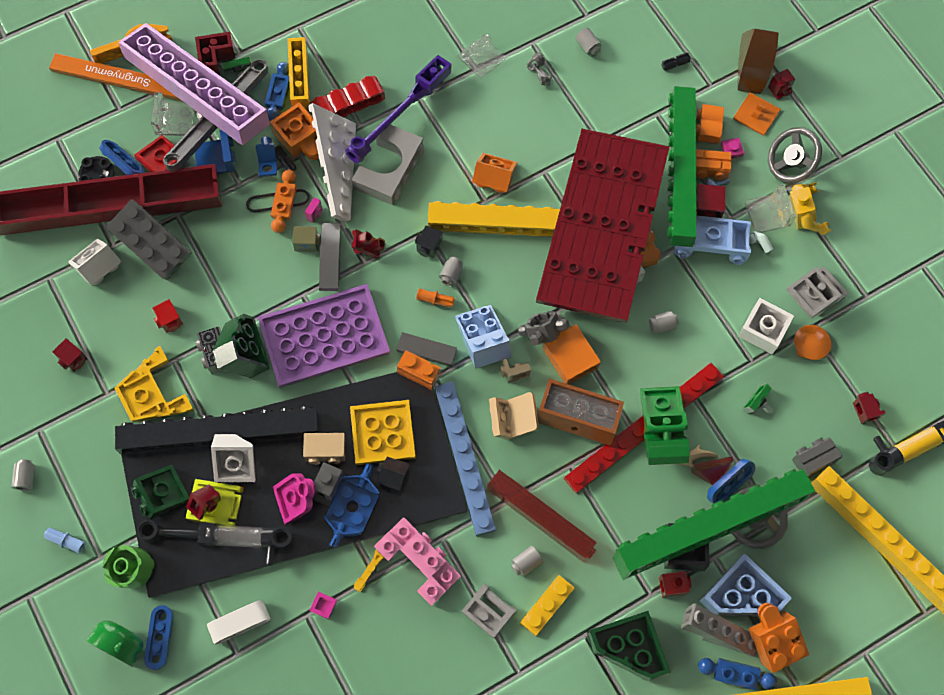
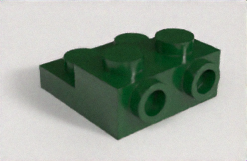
[131,464,189,520]

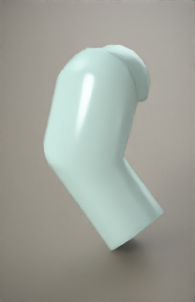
[749,231,774,253]

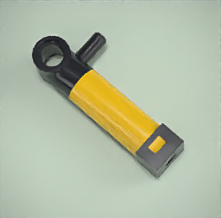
[868,420,944,475]

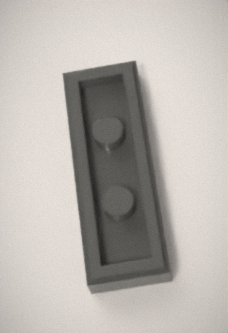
[396,332,457,367]

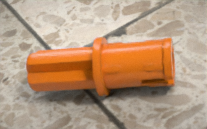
[416,288,455,308]

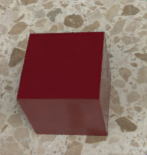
[696,184,726,218]

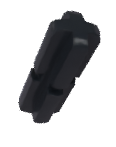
[661,52,691,71]
[275,145,297,171]

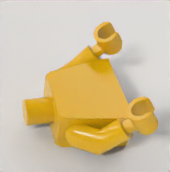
[789,182,832,236]

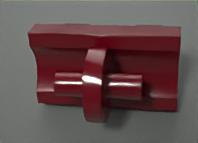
[352,229,385,258]

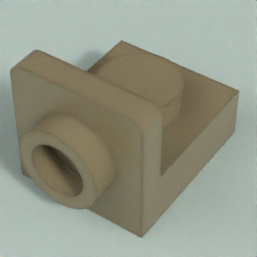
[500,359,531,383]

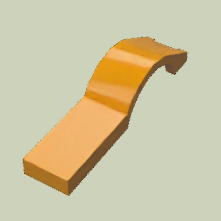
[90,24,172,64]

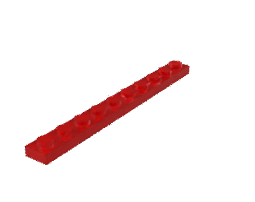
[564,363,724,494]

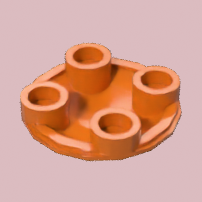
[794,325,832,360]

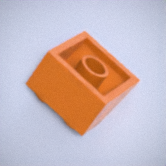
[472,153,517,193]

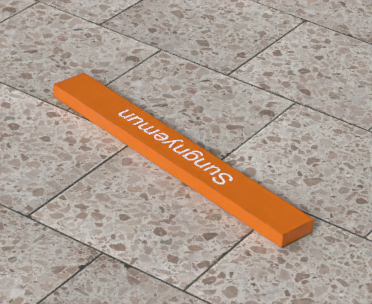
[49,53,182,101]

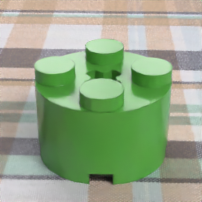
[103,545,155,589]

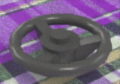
[768,127,822,183]
[729,486,788,549]

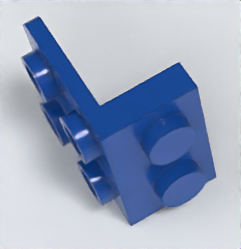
[195,130,236,174]

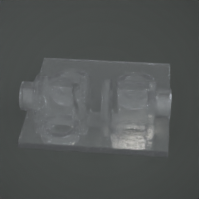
[457,34,506,79]

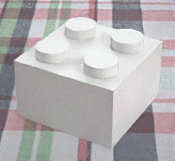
[738,298,794,354]

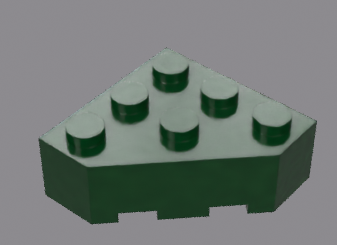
[213,313,270,378]
[587,611,671,681]

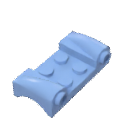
[673,215,751,265]

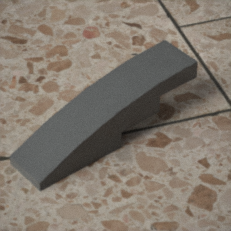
[319,223,341,291]

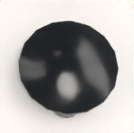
[78,156,114,181]

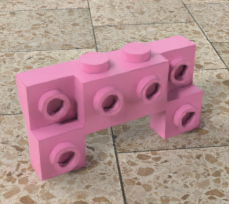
[374,517,461,606]

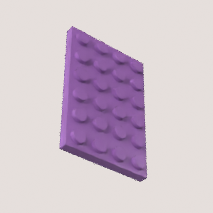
[258,284,390,388]

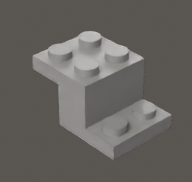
[786,266,849,319]

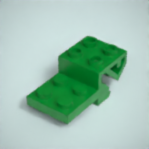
[640,386,690,465]

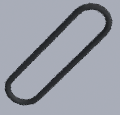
[246,189,310,212]

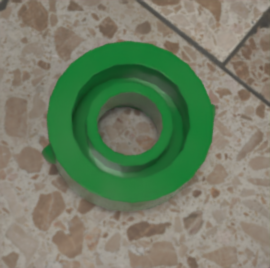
[86,620,144,667]

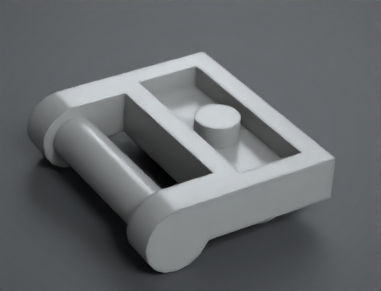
[462,583,517,639]

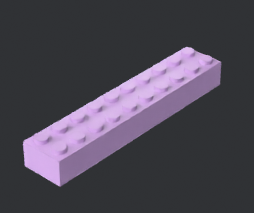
[119,23,270,145]

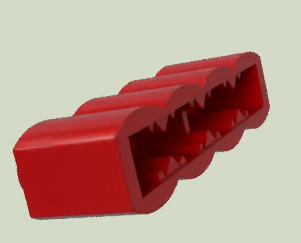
[310,76,385,118]

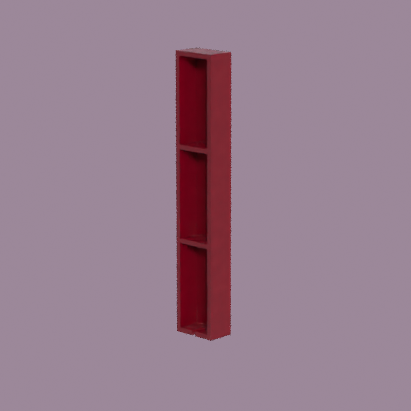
[0,164,222,236]

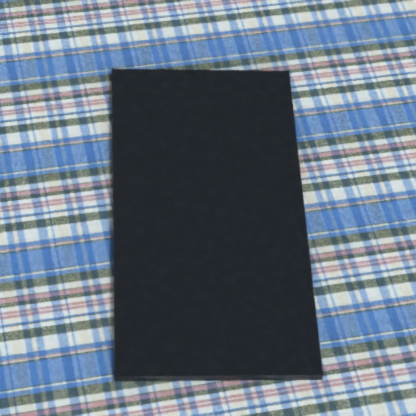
[121,372,467,598]

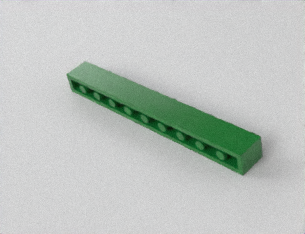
[667,86,696,247]

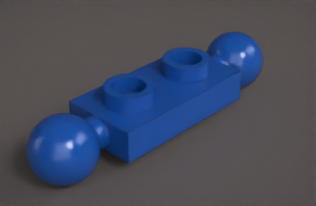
[265,62,290,121]
[698,658,777,690]

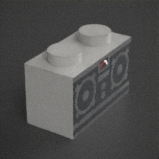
[195,326,222,374]

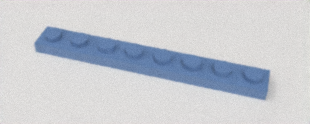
[434,382,496,536]

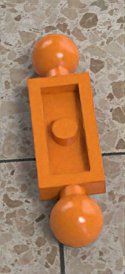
[271,170,297,233]

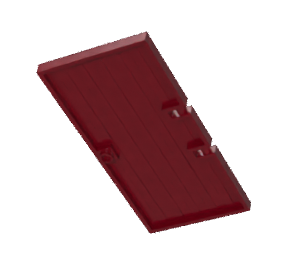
[536,128,670,323]

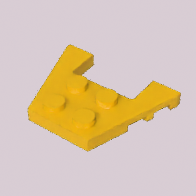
[115,346,194,423]

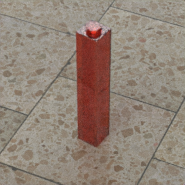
[487,469,597,562]

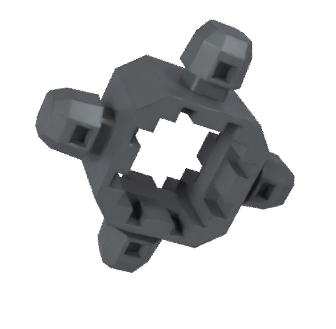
[518,311,570,345]

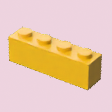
[287,37,310,110]

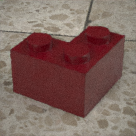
[195,32,236,76]

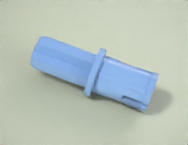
[44,527,86,554]

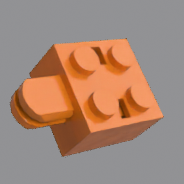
[270,103,319,160]
[748,603,810,673]

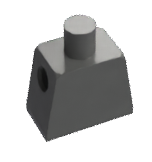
[312,463,347,507]

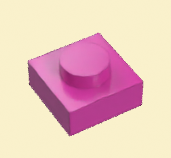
[721,138,744,159]
[305,197,323,223]
[309,591,337,620]

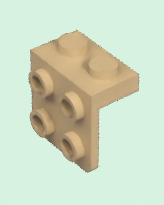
[489,392,539,440]

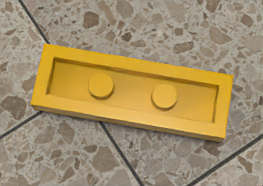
[520,575,574,637]

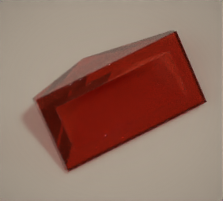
[691,456,734,486]

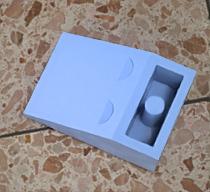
[455,305,512,369]

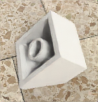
[68,238,121,286]
[211,434,256,482]

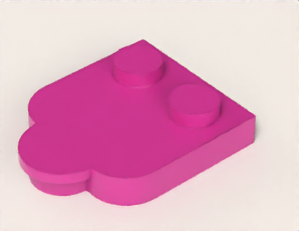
[273,473,316,524]

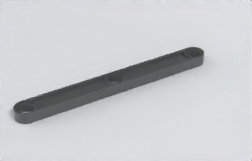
[163,59,268,172]

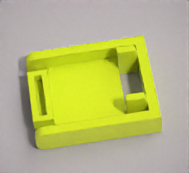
[186,479,244,528]

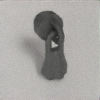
[527,52,552,86]

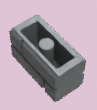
[792,437,842,477]

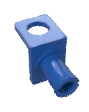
[256,136,277,177]

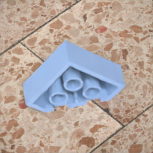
[700,554,791,616]

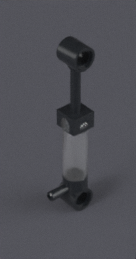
[137,520,294,565]

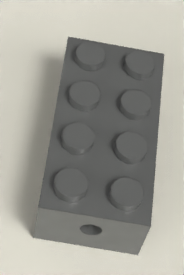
[106,199,192,280]

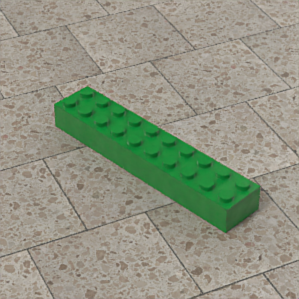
[612,469,815,580]

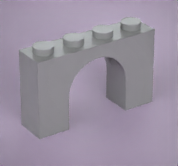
[352,124,425,205]

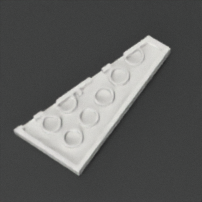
[308,103,356,222]

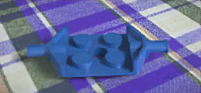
[324,464,380,548]

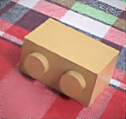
[303,433,346,464]

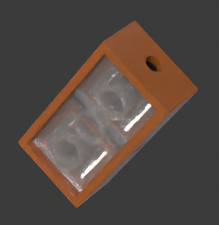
[537,379,624,446]

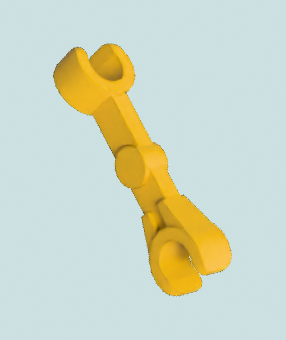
[354,549,385,592]

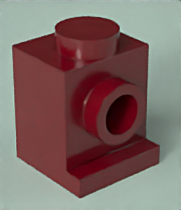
[768,69,796,100]
[853,392,886,424]
[186,484,221,520]

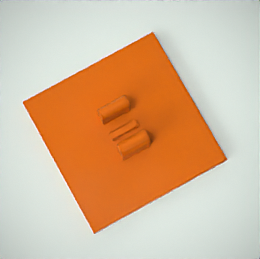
[733,92,781,136]

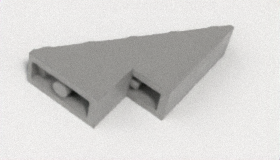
[681,603,757,657]

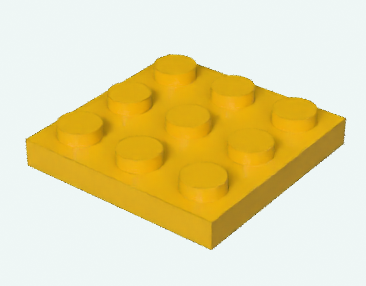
[350,400,415,465]

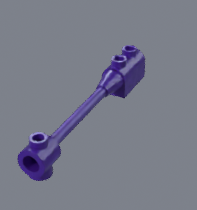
[345,55,452,163]

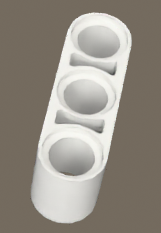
[207,600,271,645]

